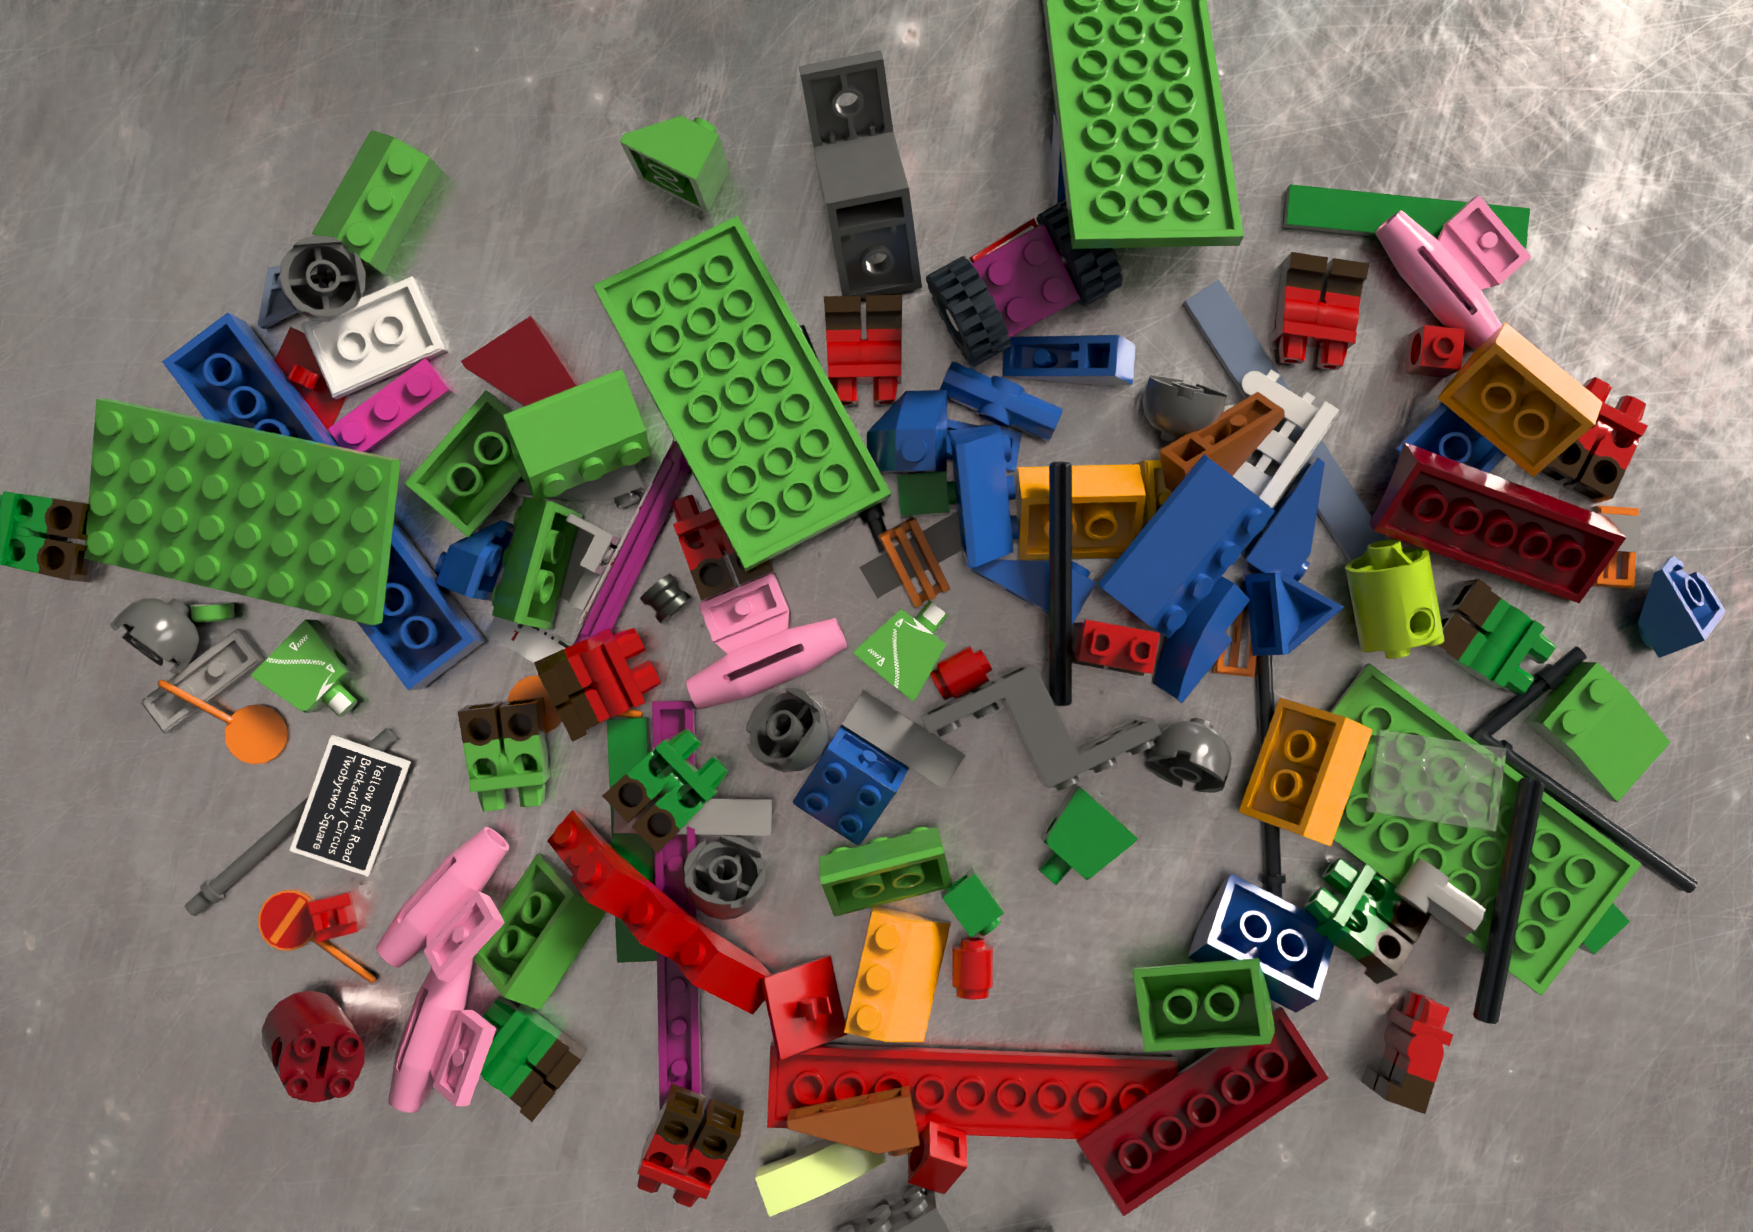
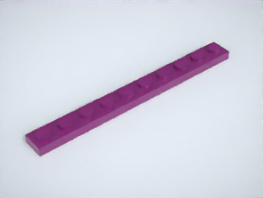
[652,701,702,1110]

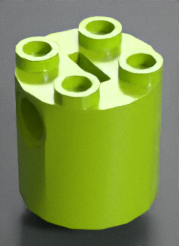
[1345,539,1445,659]

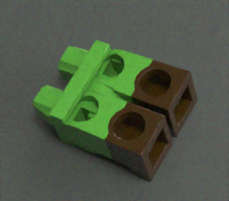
[458,697,551,812]

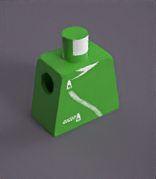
[853,600,948,702]
[251,619,358,718]

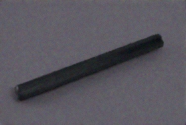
[1049,461,1072,706]
[1473,778,1545,1024]

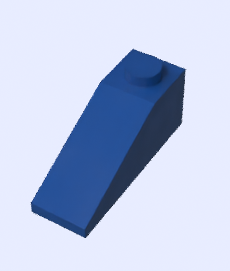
[1002,335,1136,385]
[1242,456,1325,581]
[964,559,1096,625]

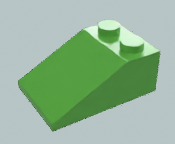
[1524,662,1671,802]

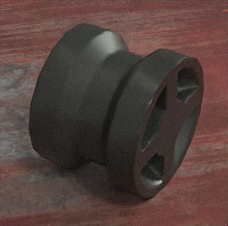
[640,573,692,624]

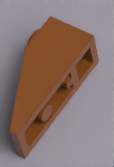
[1159,392,1285,492]
[787,1086,920,1156]

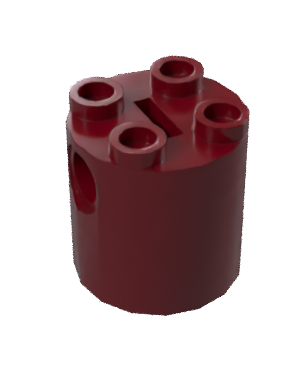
[262,991,365,1103]

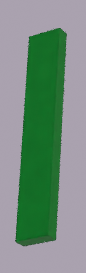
[1283,184,1530,249]
[607,717,657,963]

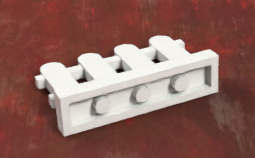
[1224,370,1339,550]

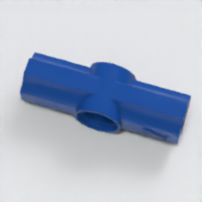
[940,361,1063,442]

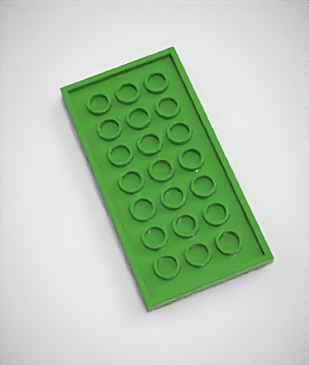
[1043,0,1244,249]
[593,216,892,572]
[84,398,401,626]
[1330,663,1642,996]

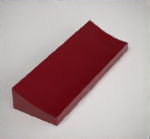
[1369,442,1626,603]
[1076,1007,1329,1216]

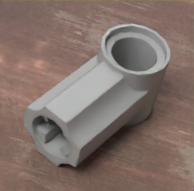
[1394,858,1486,938]

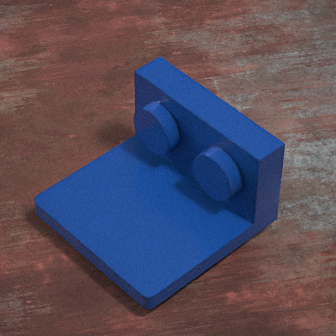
[793,725,909,845]

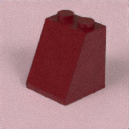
[461,316,581,407]

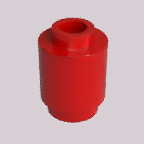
[930,646,993,701]
[952,937,993,1000]

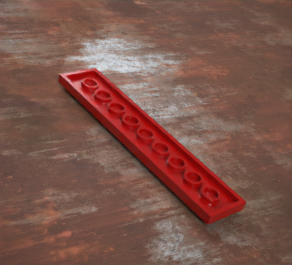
[767,1042,1178,1139]

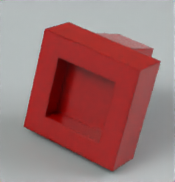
[308,891,359,943]

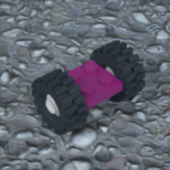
[926,199,1123,367]

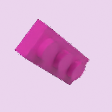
[328,358,452,453]

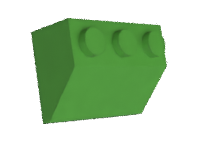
[620,116,730,213]
[312,130,442,274]
[503,369,650,502]
[404,390,522,538]
[492,497,583,630]
[819,827,953,917]
[473,854,606,1010]
[1133,958,1275,1052]

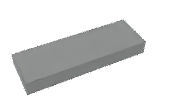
[140,629,265,734]
[842,690,966,789]

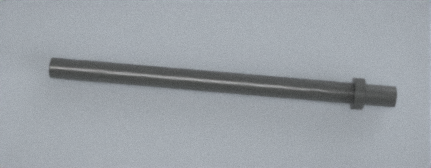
[185,728,397,916]

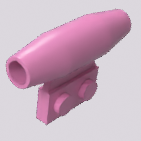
[1375,195,1531,351]
[686,573,848,710]
[376,827,509,983]
[388,958,496,1113]

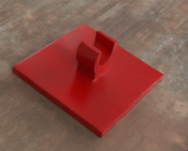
[275,327,347,433]
[761,956,847,1060]

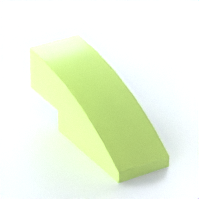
[755,1139,886,1217]

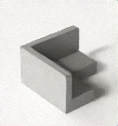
[560,513,621,611]

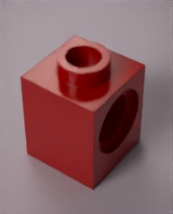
[1405,325,1465,378]
[908,1121,967,1195]

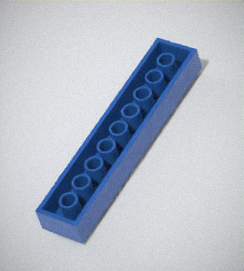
[162,312,485,690]

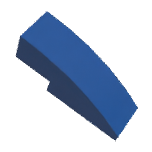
[1153,576,1250,703]

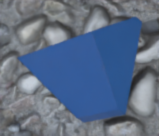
[1245,572,1344,656]

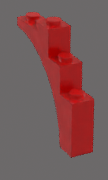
[547,810,771,1015]

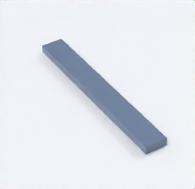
[1183,280,1386,562]

